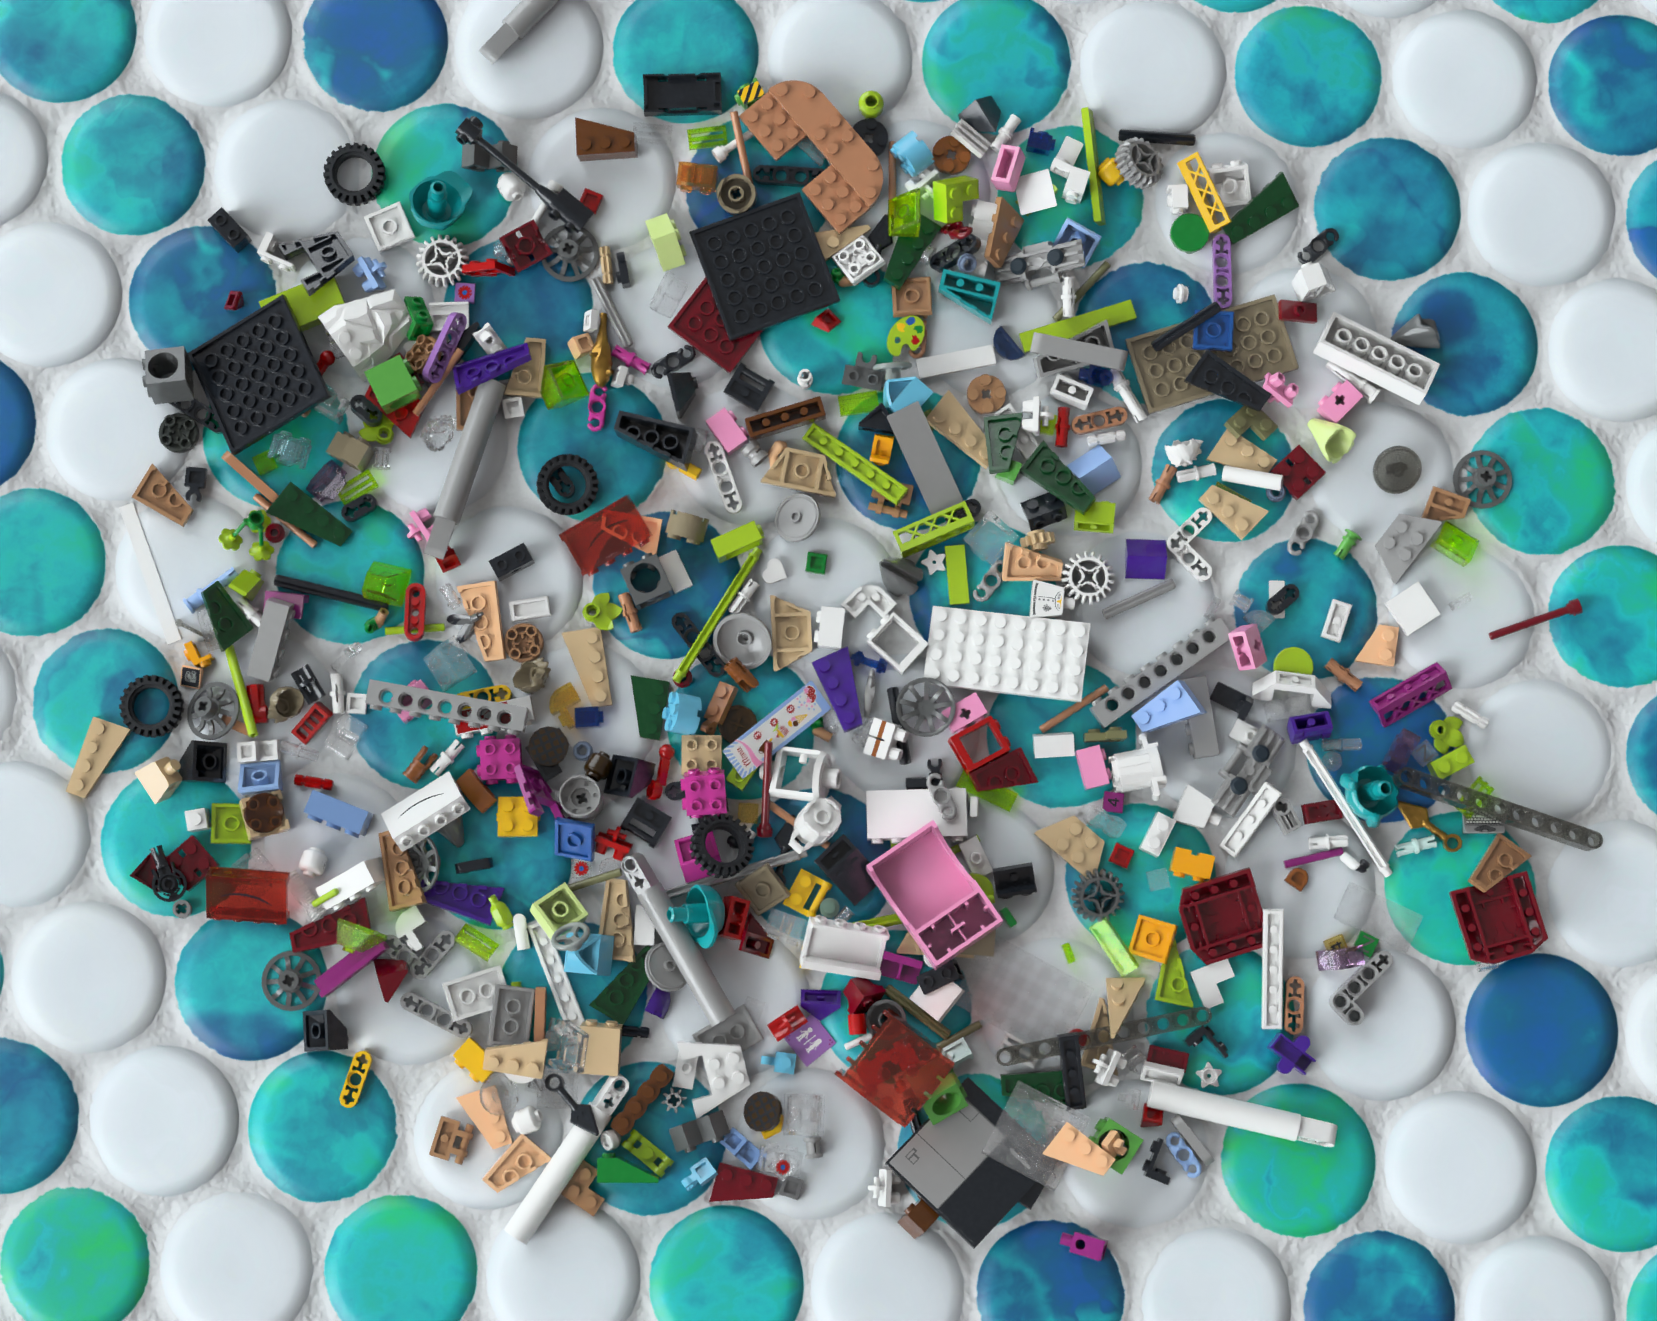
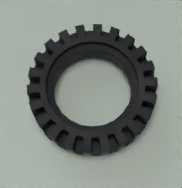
[323,142,386,206]
[536,454,599,515]
[119,675,184,738]
[690,814,754,879]

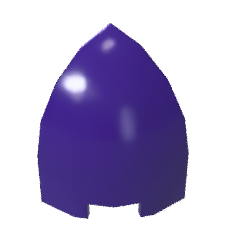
[645,987,671,1019]

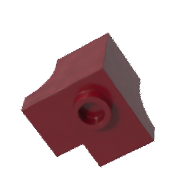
[843,977,886,1014]

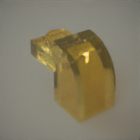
[549,682,581,729]

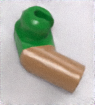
[831,268,859,287]
[364,608,389,634]
[811,716,833,743]

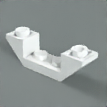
[1252,670,1332,709]

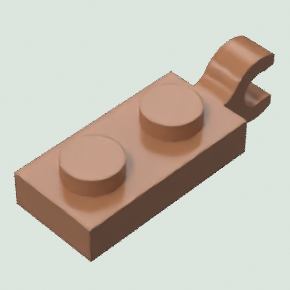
[700,681,738,735]

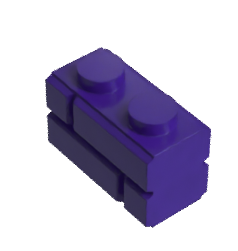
[1286,710,1333,744]

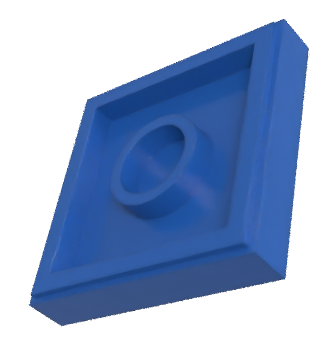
[1192,309,1234,352]
[555,817,595,862]

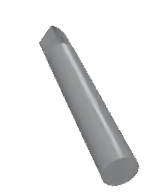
[479,0,559,64]
[424,379,506,560]
[621,853,736,1027]

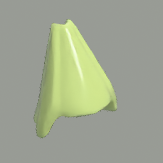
[1307,418,1356,464]

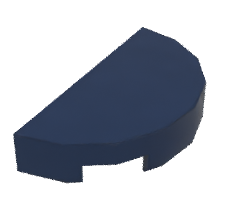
[993,325,1025,361]

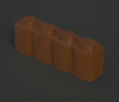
[611,1063,674,1136]

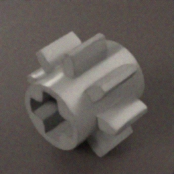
[661,1088,687,1113]

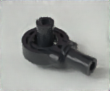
[149,845,187,902]

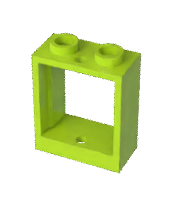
[711,521,765,563]

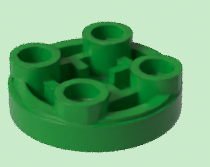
[1169,213,1210,254]

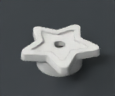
[921,550,945,575]
[1196,1062,1222,1088]

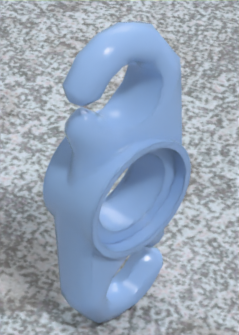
[1166,1132,1202,1178]

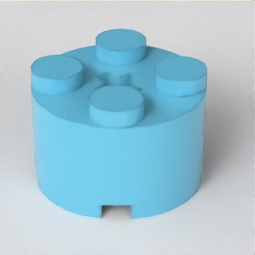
[889,131,935,177]
[662,692,702,735]

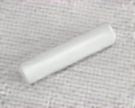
[844,1032,873,1050]

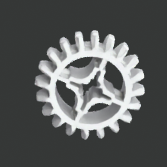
[416,235,469,287]
[1061,551,1115,605]

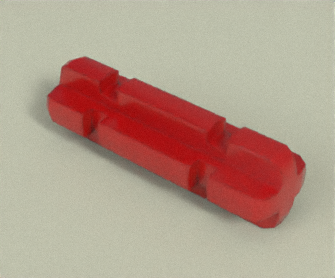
[294,774,333,791]

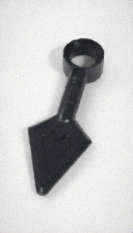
[863,214,893,288]
[774,815,800,885]
[545,1073,599,1136]

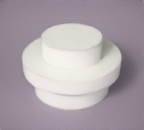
[1173,284,1189,304]

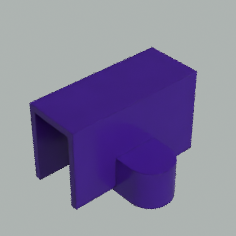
[1267,1033,1316,1075]

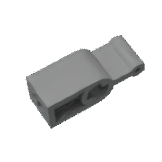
[1270,783,1303,835]

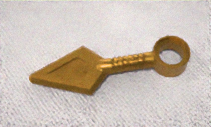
[1398,801,1462,852]

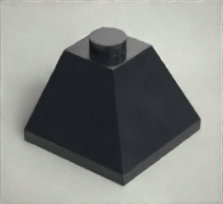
[667,372,698,419]
[179,740,227,783]
[603,754,656,798]
[303,1010,349,1052]

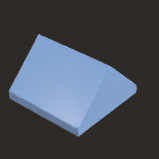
[1053,217,1102,268]
[1067,445,1121,495]
[238,760,283,795]

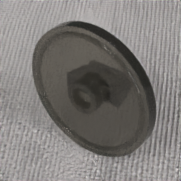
[1373,446,1422,494]

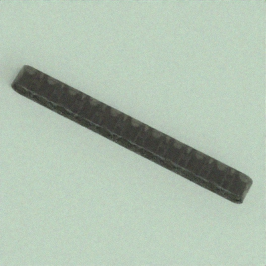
[1393,767,1603,852]
[995,1007,1212,1066]

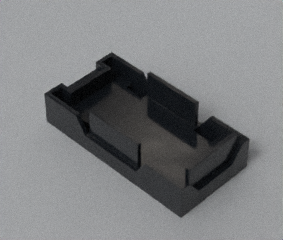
[643,72,722,117]

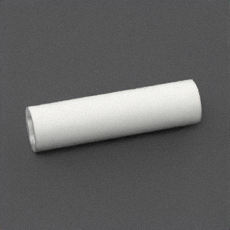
[1222,465,1284,491]

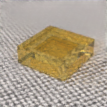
[738,802,759,824]

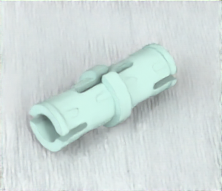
[1394,835,1437,857]

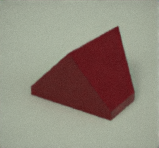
[129,853,164,893]
[739,912,774,959]
[374,959,409,1003]

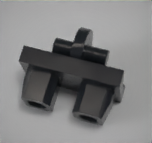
[291,664,326,705]

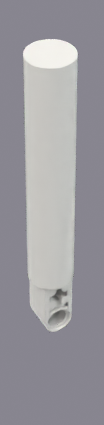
[504,1074,629,1245]
[1146,1080,1338,1147]

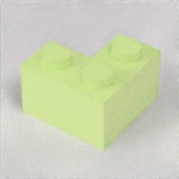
[645,213,687,272]

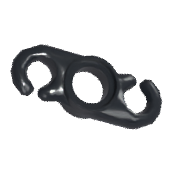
[1297,228,1339,264]
[651,345,696,379]

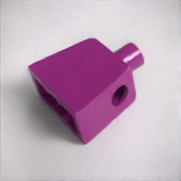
[1060,1231,1108,1261]

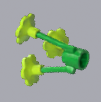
[218,510,274,561]

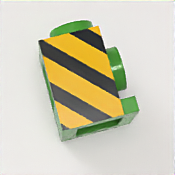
[734,78,765,110]

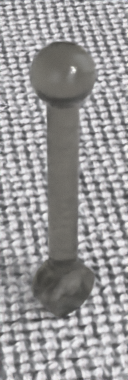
[175,619,213,642]

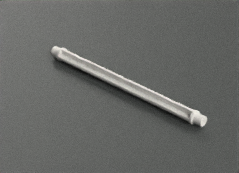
[1299,739,1393,877]

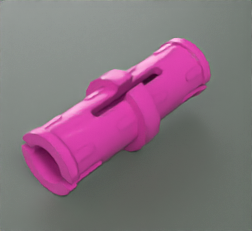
[611,345,651,375]

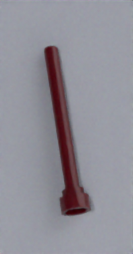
[1488,598,1582,640]
[756,741,773,838]

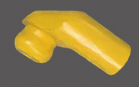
[761,1115,784,1140]

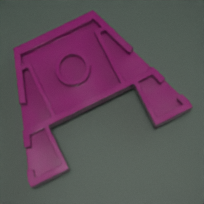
[514,764,571,819]

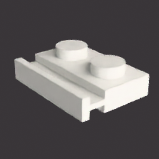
[429,302,470,332]

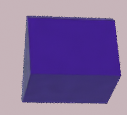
[1125,539,1167,580]

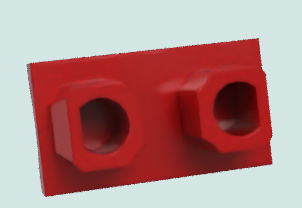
[595,826,633,861]
[767,1005,808,1042]

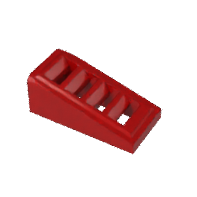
[291,701,334,745]

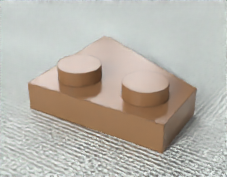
[1421,486,1471,521]

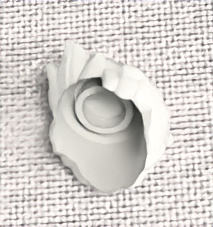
[1165,439,1203,467]

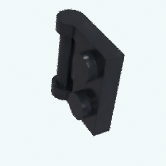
[723,363,775,412]
[621,797,672,849]

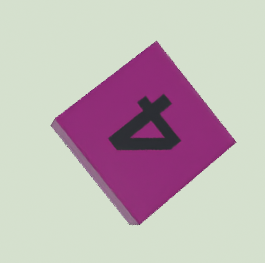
[1102,791,1124,814]

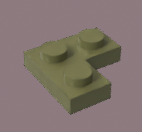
[1224,406,1278,441]
[1083,727,1127,743]

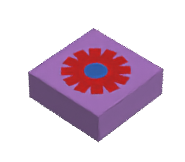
[454,282,476,304]

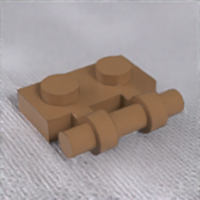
[868,483,914,518]
[429,1116,474,1165]

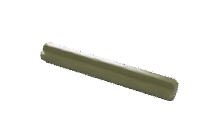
[885,985,951,1040]

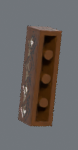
[745,396,826,441]

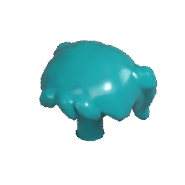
[1339,765,1400,828]

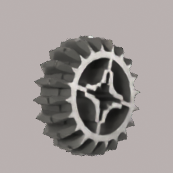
[1071,868,1125,922]

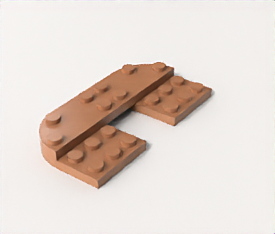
[739,80,883,235]

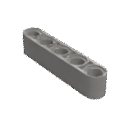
[1030,332,1128,371]

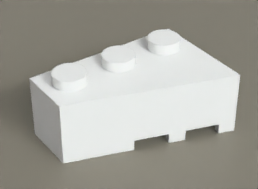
[1291,262,1336,302]
[316,857,385,911]

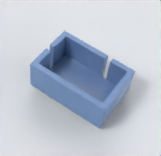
[304,790,374,838]

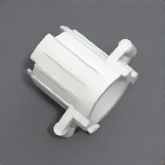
[1108,733,1167,801]
[788,796,842,854]

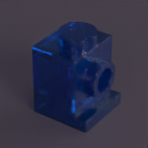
[1026,127,1056,156]

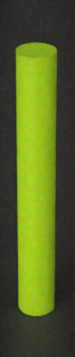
[385,623,445,635]

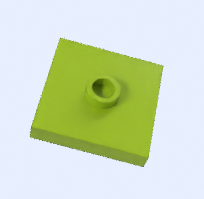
[211,803,251,844]

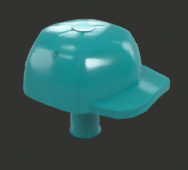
[409,171,473,230]
[667,884,725,949]

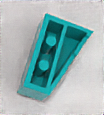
[938,269,1001,325]

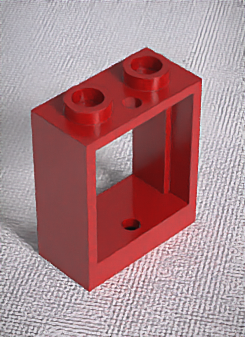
[947,715,1011,776]

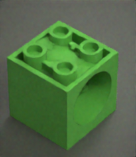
[364,355,423,414]
[905,1056,968,1125]
[1088,1117,1143,1174]

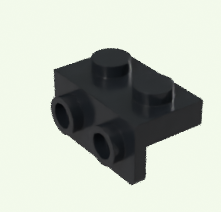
[1020,492,1067,531]
[992,862,1037,899]

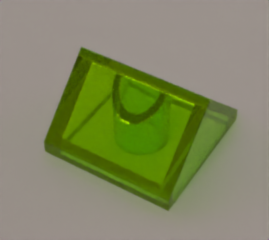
[888,187,921,237]
[1430,521,1479,567]

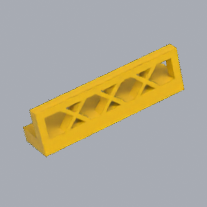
[1177,152,1232,233]

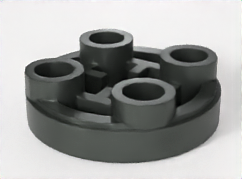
[159,413,199,453]

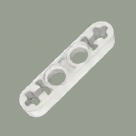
[705,440,742,514]

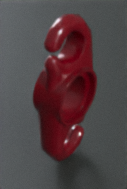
[940,221,973,239]

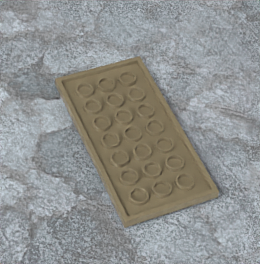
[1125,294,1299,415]

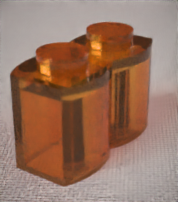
[676,162,719,195]

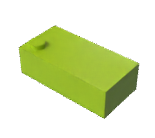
[259,277,345,332]

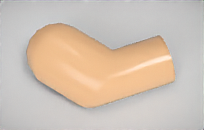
[768,440,787,468]

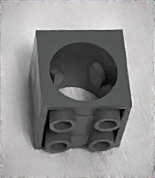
[142,346,194,405]
[620,553,674,611]

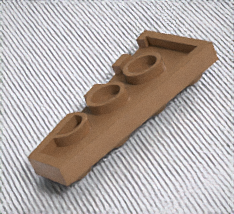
[378,831,427,912]

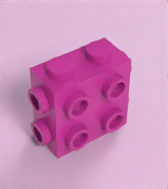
[476,735,522,785]
[680,767,727,818]

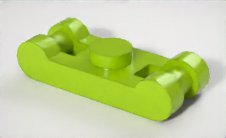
[621,1129,674,1178]

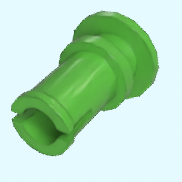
[1333,529,1362,561]

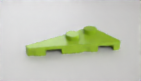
[1154,938,1193,1008]

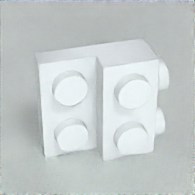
[1207,160,1251,208]

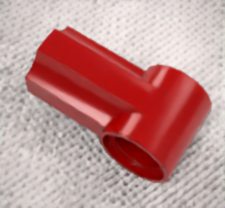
[246,684,269,724]
[848,1014,867,1035]

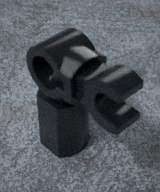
[906,759,943,790]

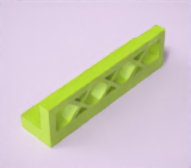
[893,501,975,558]

